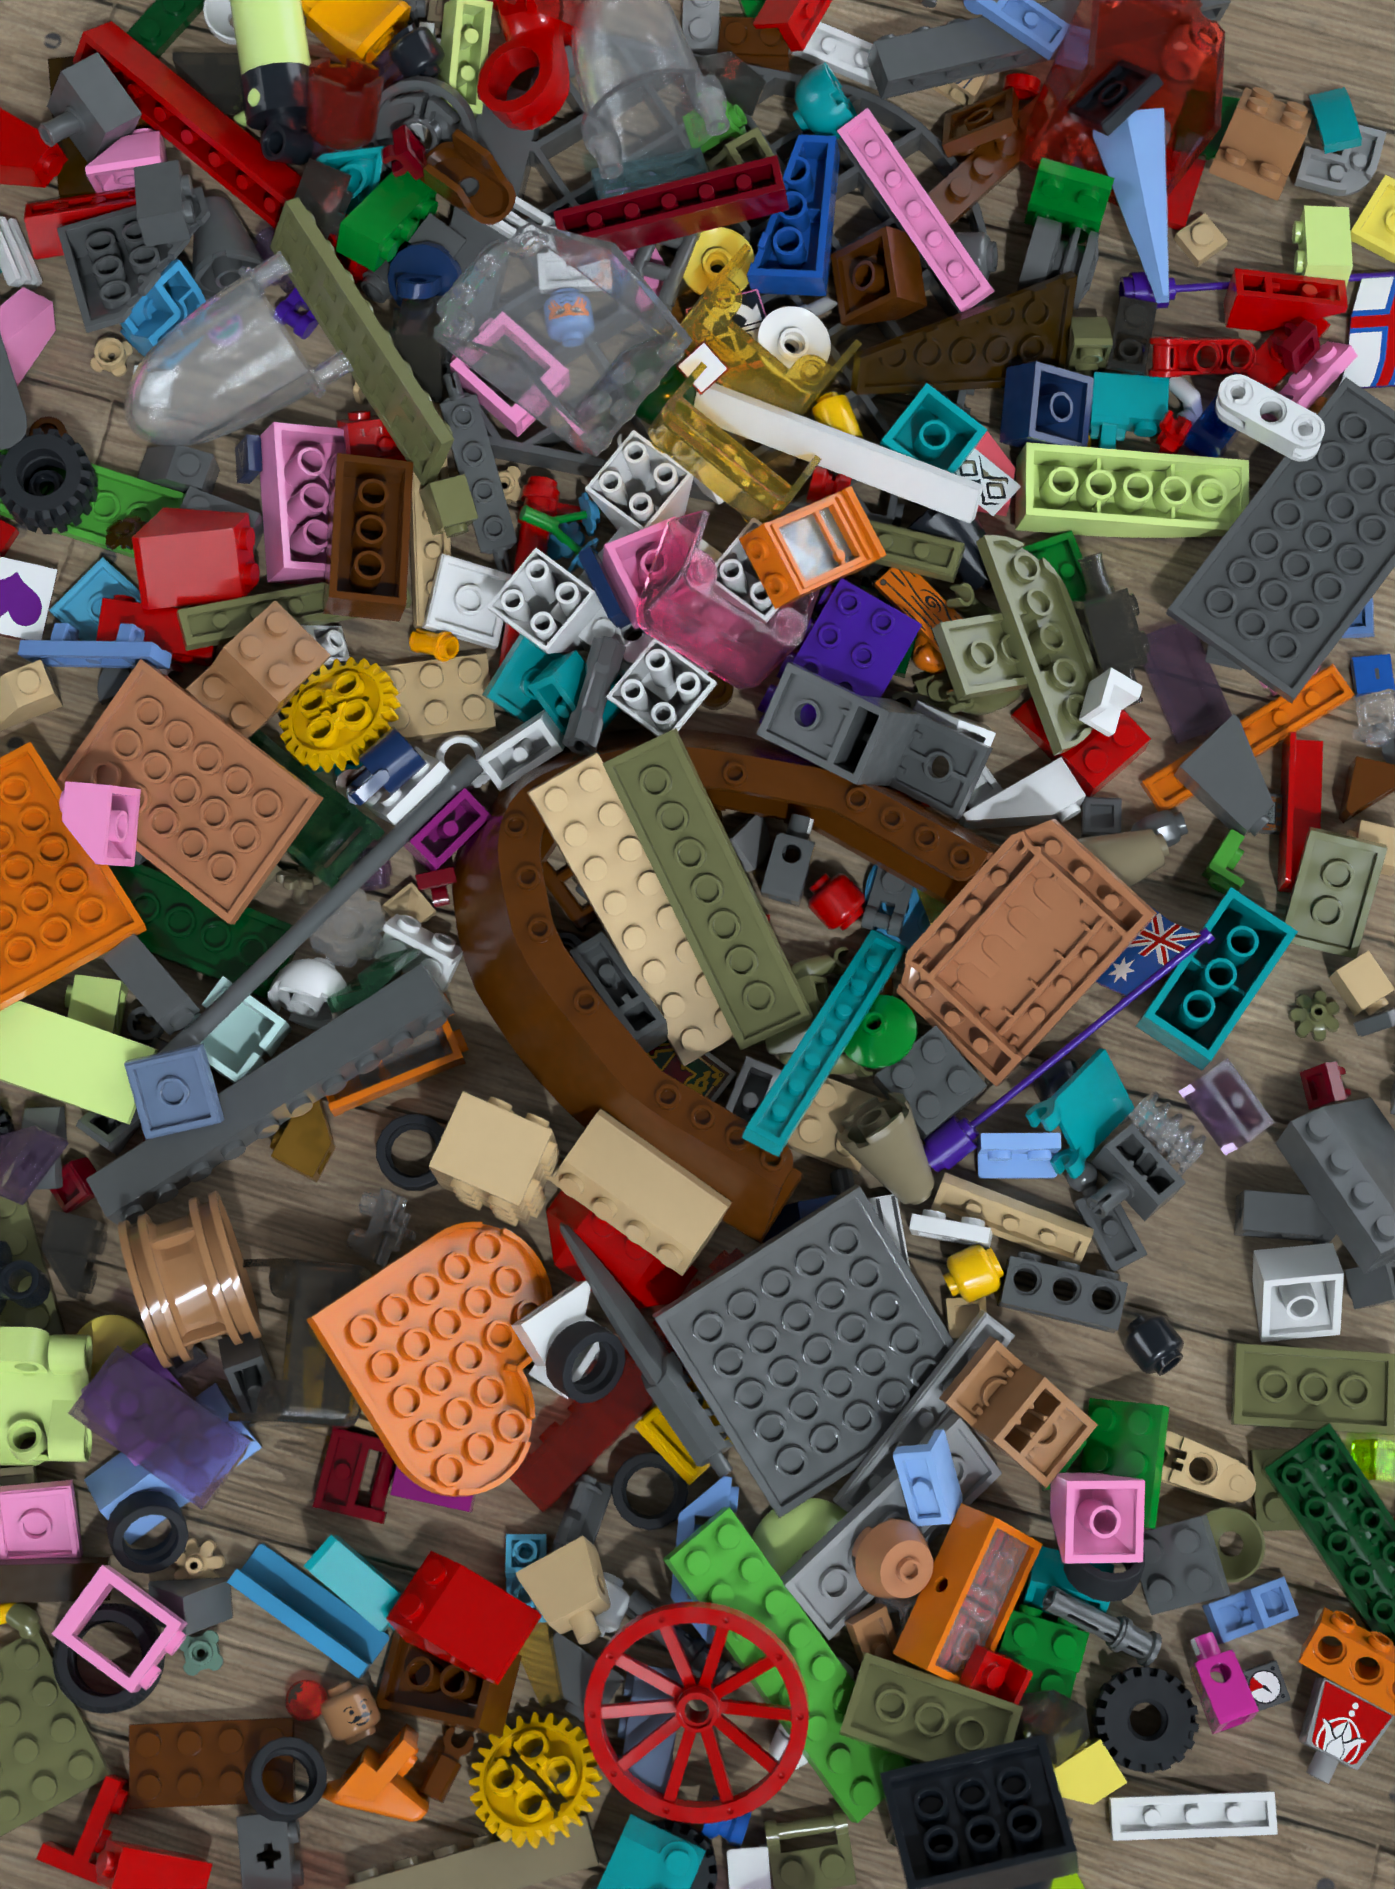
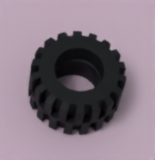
[0,428,98,534]

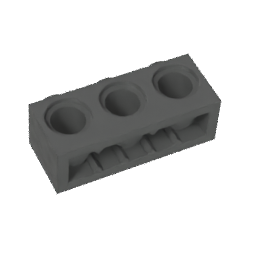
[997,1251,1128,1333]

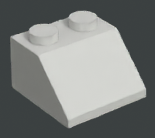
[1252,1243,1344,1342]

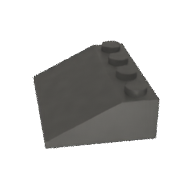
[1275,1097,1395,1275]

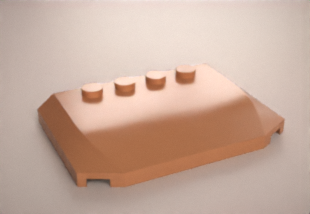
[896,819,1157,1087]

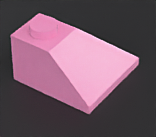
[85,128,168,193]
[1050,1473,1145,1564]

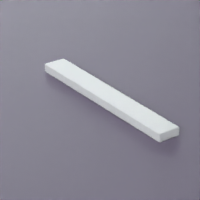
[692,382,984,524]

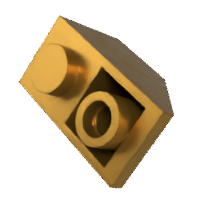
[270,1099,335,1183]

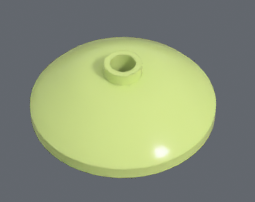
[752,1498,848,1577]

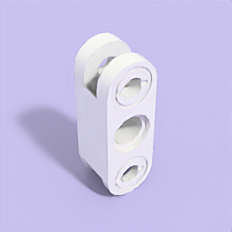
[1215,374,1325,462]

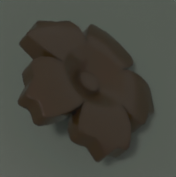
[105,515,147,550]

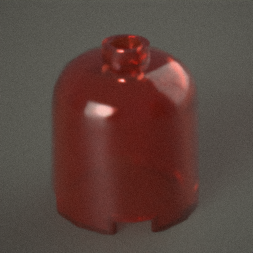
[306,57,384,153]

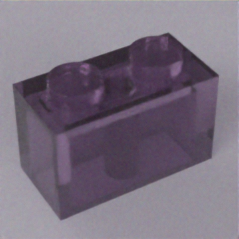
[1179,1058,1274,1155]

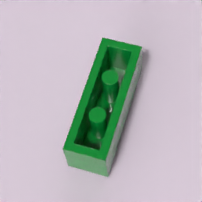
[336,171,438,272]

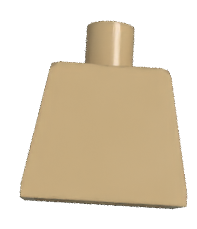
[515,1536,611,1644]

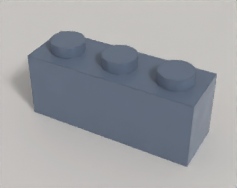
[616,1665,683,1794]

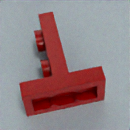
[36,1774,129,1887]

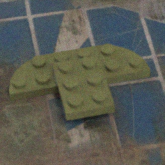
[932,535,1099,755]

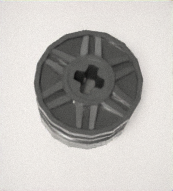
[1016,216,1100,310]

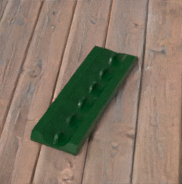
[1262,1423,1395,1645]

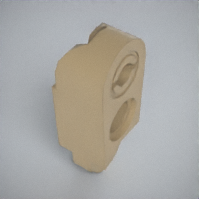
[1161,1431,1256,1505]

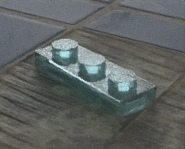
[591,147,708,200]

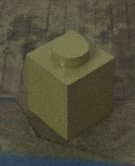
[419,474,478,538]

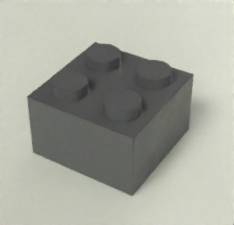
[873,1025,987,1142]

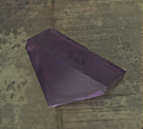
[0,1125,69,1206]

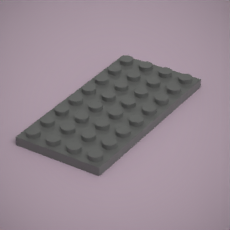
[1166,377,1395,704]

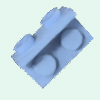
[977,1133,1061,1179]

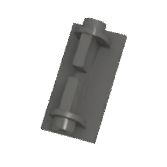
[550,1474,612,1553]

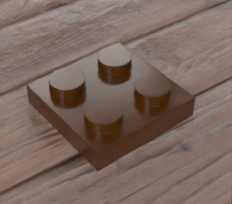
[942,87,1019,158]

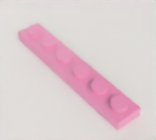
[837,108,994,312]

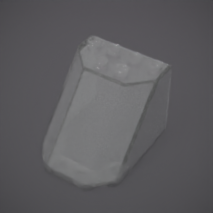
[433,222,693,457]

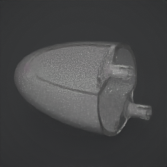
[572,0,730,180]
[124,251,354,447]

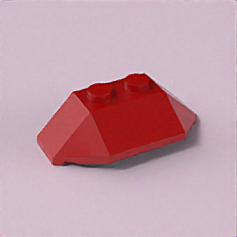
[546,1190,698,1309]

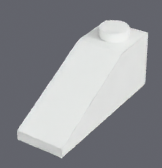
[959,757,1086,829]

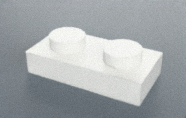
[909,1209,993,1249]

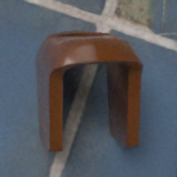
[419,129,516,225]

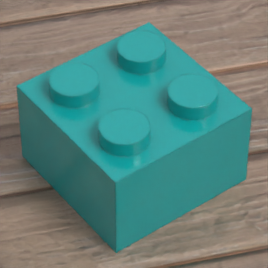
[879,383,988,474]

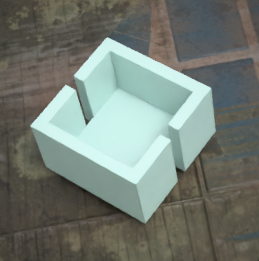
[184,976,292,1084]

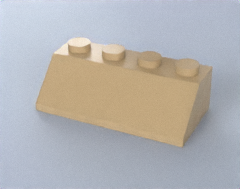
[552,1109,732,1276]

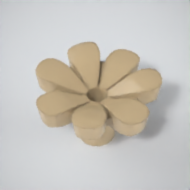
[174,1538,225,1580]

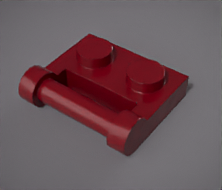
[313,1428,395,1524]

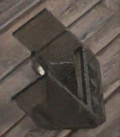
[228,1258,371,1428]

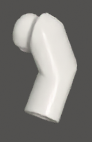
[1169,376,1204,430]

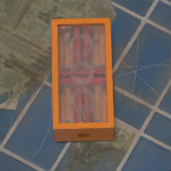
[893,1503,1043,1688]

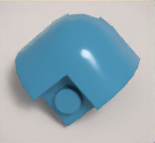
[120,259,207,368]

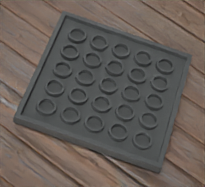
[652,1184,955,1518]

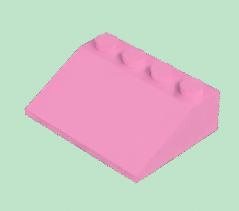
[259,422,346,585]

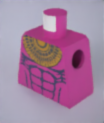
[1190,1632,1259,1734]

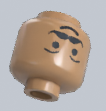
[320,1679,381,1745]

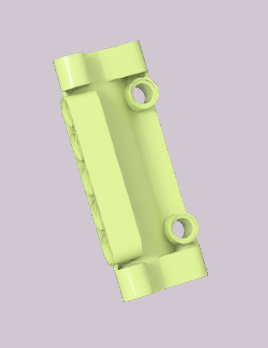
[0,1327,93,1466]

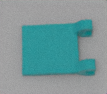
[1025,1048,1135,1179]

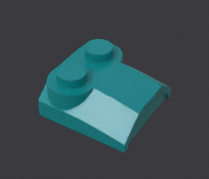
[597,1814,706,1889]

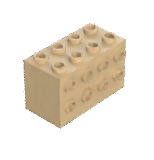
[429,1092,563,1227]

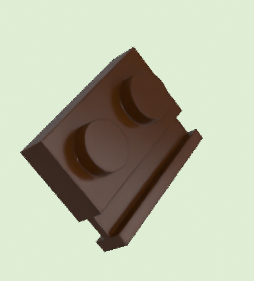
[717,17,792,73]

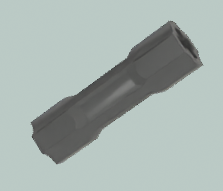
[563,636,626,755]

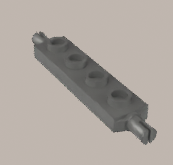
[439,372,518,573]

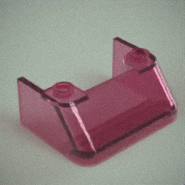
[636,510,820,689]

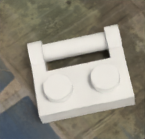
[364,746,450,826]

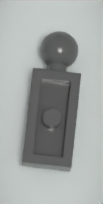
[1066,1161,1147,1272]

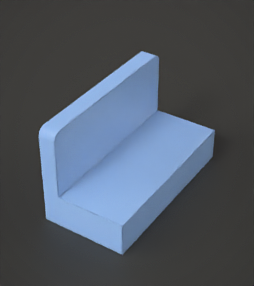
[892,1429,963,1526]

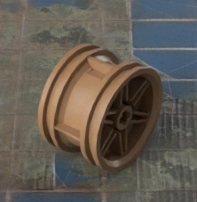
[118,1191,264,1369]

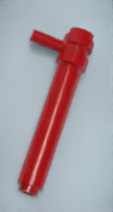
[498,476,582,668]

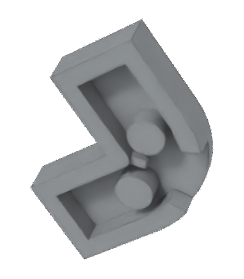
[1294,124,1387,196]

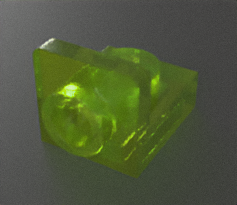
[1351,1439,1395,1483]

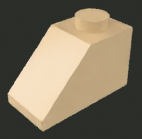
[0,659,63,731]

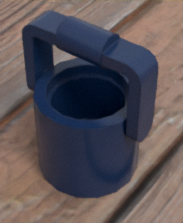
[346,726,427,806]

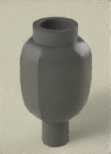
[1131,810,1188,847]

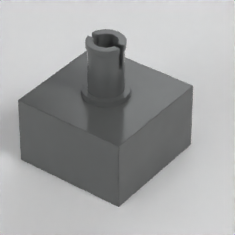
[38,52,142,164]

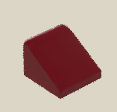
[49,1157,97,1215]

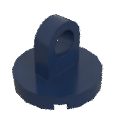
[388,241,463,319]

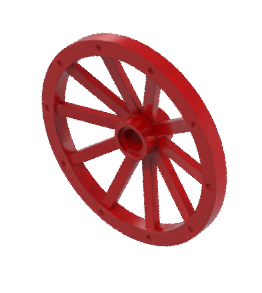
[584,1601,809,1824]

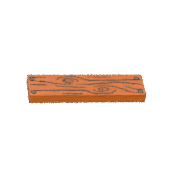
[875,568,963,654]

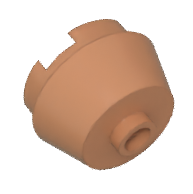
[852,1518,933,1598]

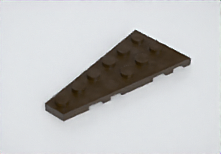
[851,271,1078,395]

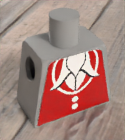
[1299,1677,1395,1784]

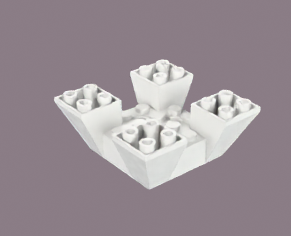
[487,430,815,737]

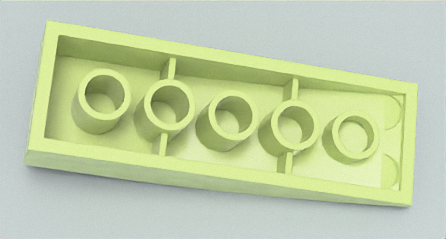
[1015,442,1249,538]
[0,1001,158,1125]

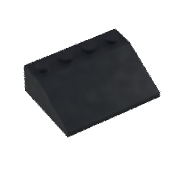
[880,1735,1079,1889]

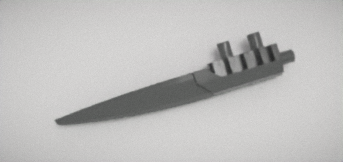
[560,1222,733,1479]

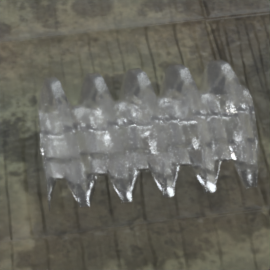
[1120,1091,1206,1176]

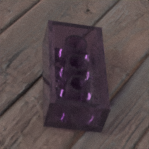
[68,1346,255,1510]

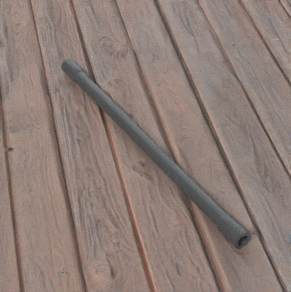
[159,754,484,1053]

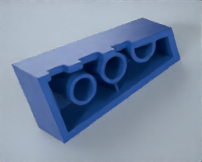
[747,135,840,296]

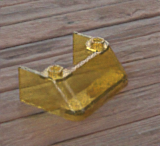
[672,243,862,417]
[648,362,822,523]

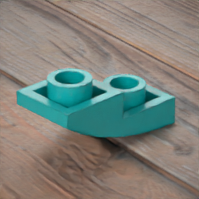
[1308,87,1362,154]

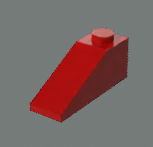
[1223,268,1348,331]

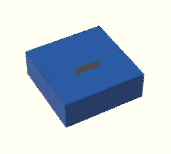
[1350,654,1395,697]

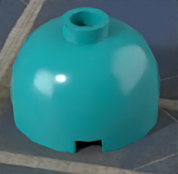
[792,62,858,140]

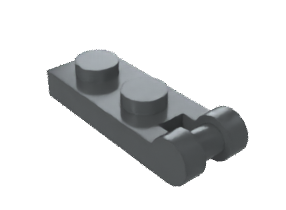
[861,867,914,937]

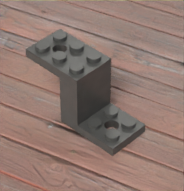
[756,662,993,819]

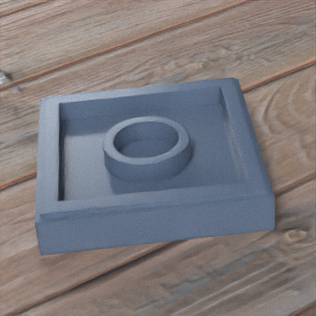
[124,1043,224,1140]

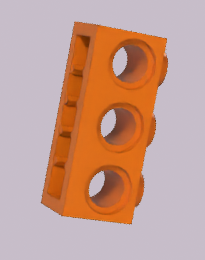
[1298,1607,1395,1716]

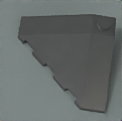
[57,187,211,333]

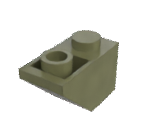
[1066,317,1113,377]

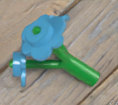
[519,492,601,574]

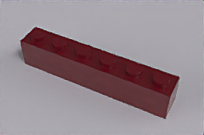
[553,155,789,266]

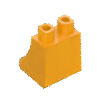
[301,0,411,79]

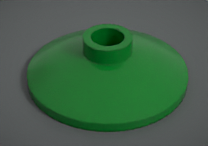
[844,995,917,1068]

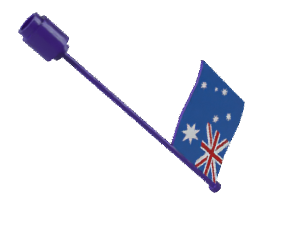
[923,905,1215,1173]

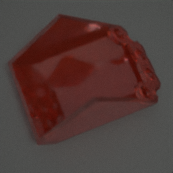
[1019,0,1225,207]

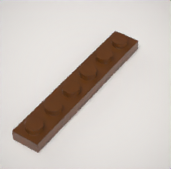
[928,85,1071,227]

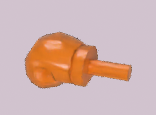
[912,632,946,674]

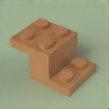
[1209,87,1314,201]
[185,600,331,739]
[939,1336,1097,1488]

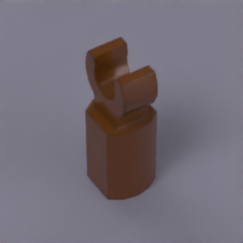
[418,1726,474,1803]

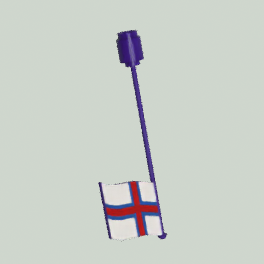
[1119,271,1395,389]

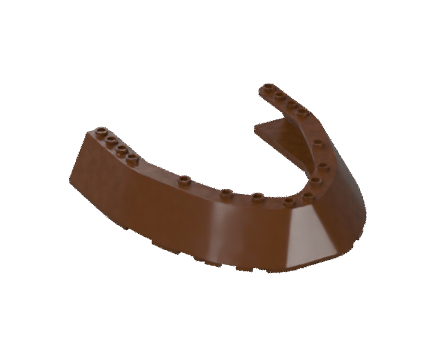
[453,728,1000,1244]

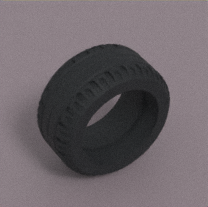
[52,1603,165,1714]

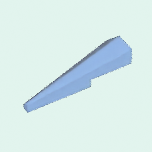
[1093,108,1169,303]

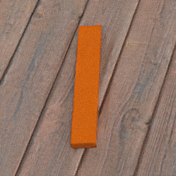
[1140,664,1355,812]

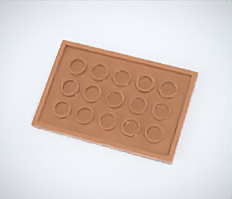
[56,659,324,924]

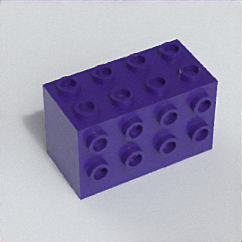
[757,578,922,727]

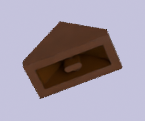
[1339,756,1395,823]

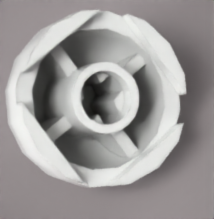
[268,957,349,1030]

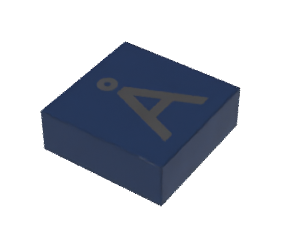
[235,434,263,484]

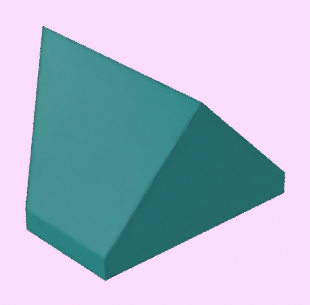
[305,146,385,215]

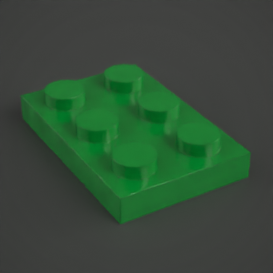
[1081,1398,1170,1529]

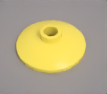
[683,227,755,299]

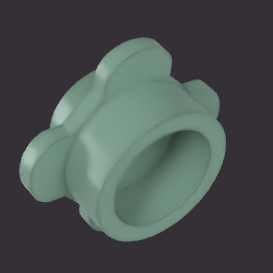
[179,1630,224,1676]

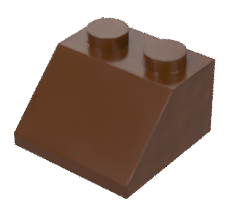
[831,226,927,326]

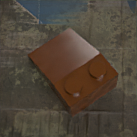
[376,1630,522,1737]

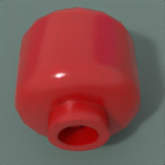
[808,873,865,931]

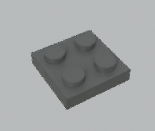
[1140,1514,1230,1615]

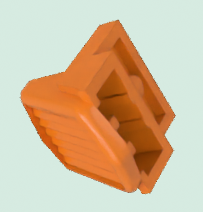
[322,1723,430,1822]

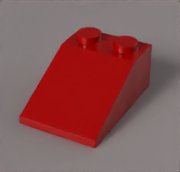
[1011,697,1151,797]
[386,1551,542,1686]

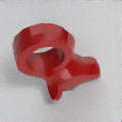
[477,0,579,131]

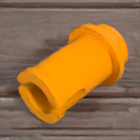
[409,628,459,662]

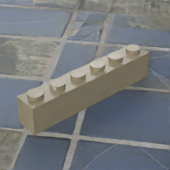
[345,1813,600,1889]

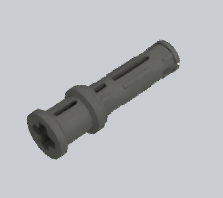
[1042,1586,1162,1667]
[625,1589,734,1685]

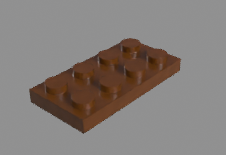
[129,1717,296,1809]

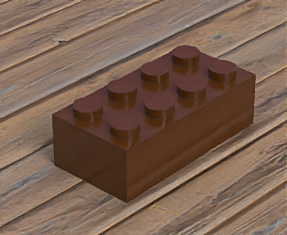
[323,453,413,622]

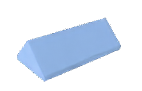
[84,1383,263,1545]

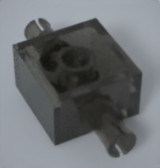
[1071,553,1150,707]

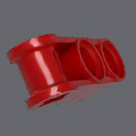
[1148,337,1257,377]

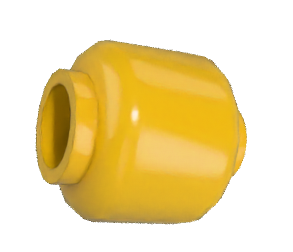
[942,1244,1005,1303]

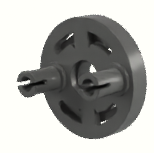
[366,76,478,177]

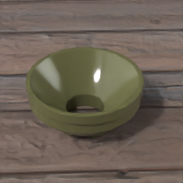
[1207,1507,1266,1583]

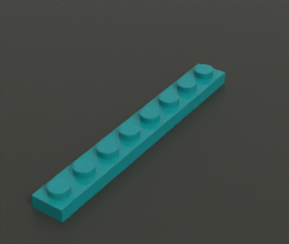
[742,930,906,1157]

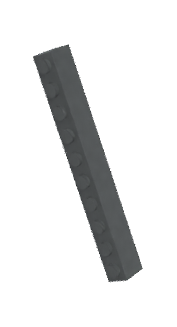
[867,0,1231,100]
[86,963,455,1225]

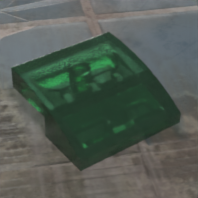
[327,947,421,1014]

